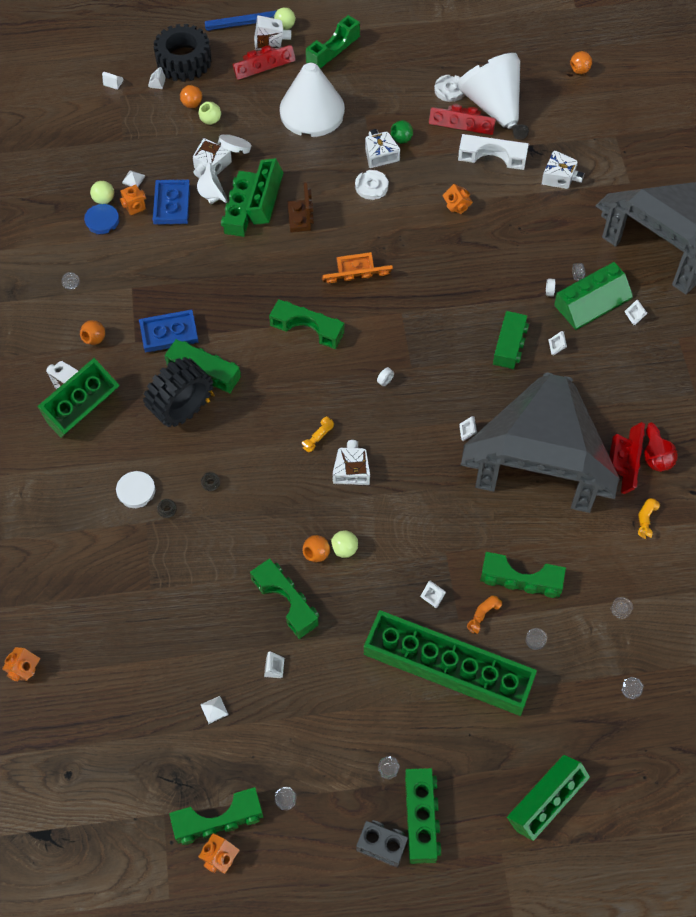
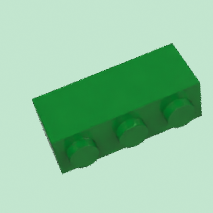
[493,311,529,369]

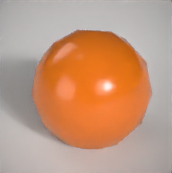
[570,51,592,74]
[180,85,202,108]
[80,320,105,345]
[302,535,330,563]

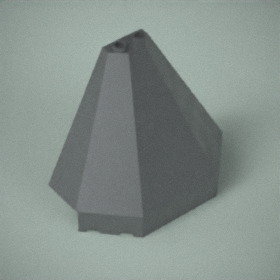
[595,182,696,294]
[461,373,620,513]

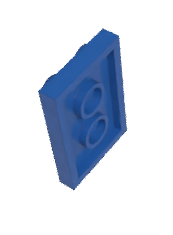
[153,180,190,224]
[139,310,199,353]

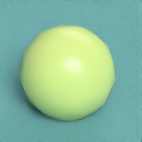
[274,8,296,30]
[198,102,221,125]
[90,181,114,204]
[331,530,358,558]

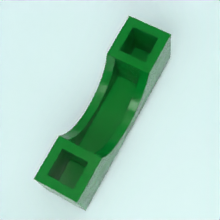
[306,15,360,69]
[269,299,344,349]
[480,552,566,598]
[250,558,319,639]
[169,787,263,845]

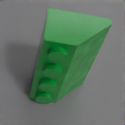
[554,262,633,330]
[37,358,120,438]

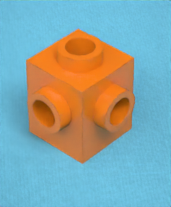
[120,184,146,215]
[442,184,473,214]
[2,647,40,682]
[198,833,239,874]

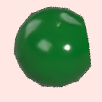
[391,120,413,144]

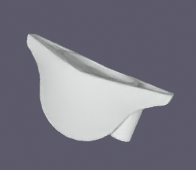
[197,162,228,204]

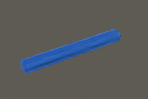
[205,10,277,31]

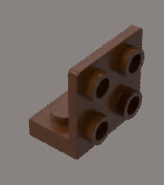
[287,182,314,232]

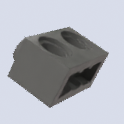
[356,820,408,868]

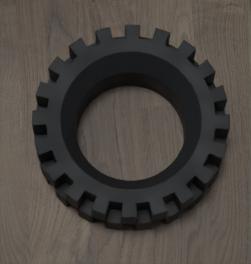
[153,24,212,82]
[143,357,213,427]

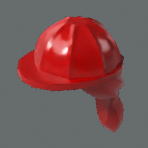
[644,422,678,472]

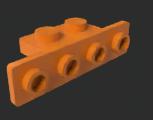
[322,252,393,284]

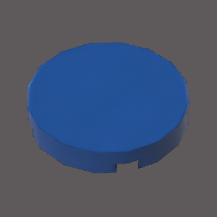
[84,204,119,234]

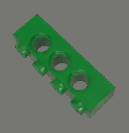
[221,171,257,237]
[405,768,441,864]

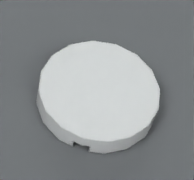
[434,75,465,102]
[218,134,251,154]
[355,170,389,200]
[116,471,156,508]

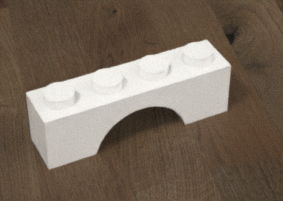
[458,134,528,170]

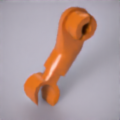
[467,595,502,634]

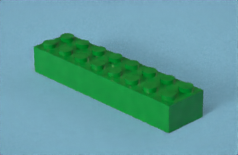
[364,610,537,716]

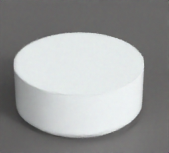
[546,279,555,297]
[377,367,394,386]

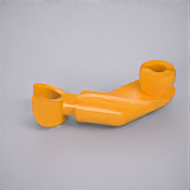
[302,416,334,452]
[638,498,660,539]

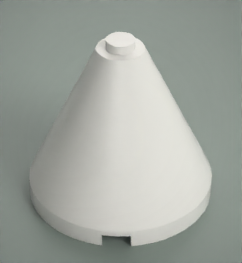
[457,53,520,129]
[280,63,345,137]

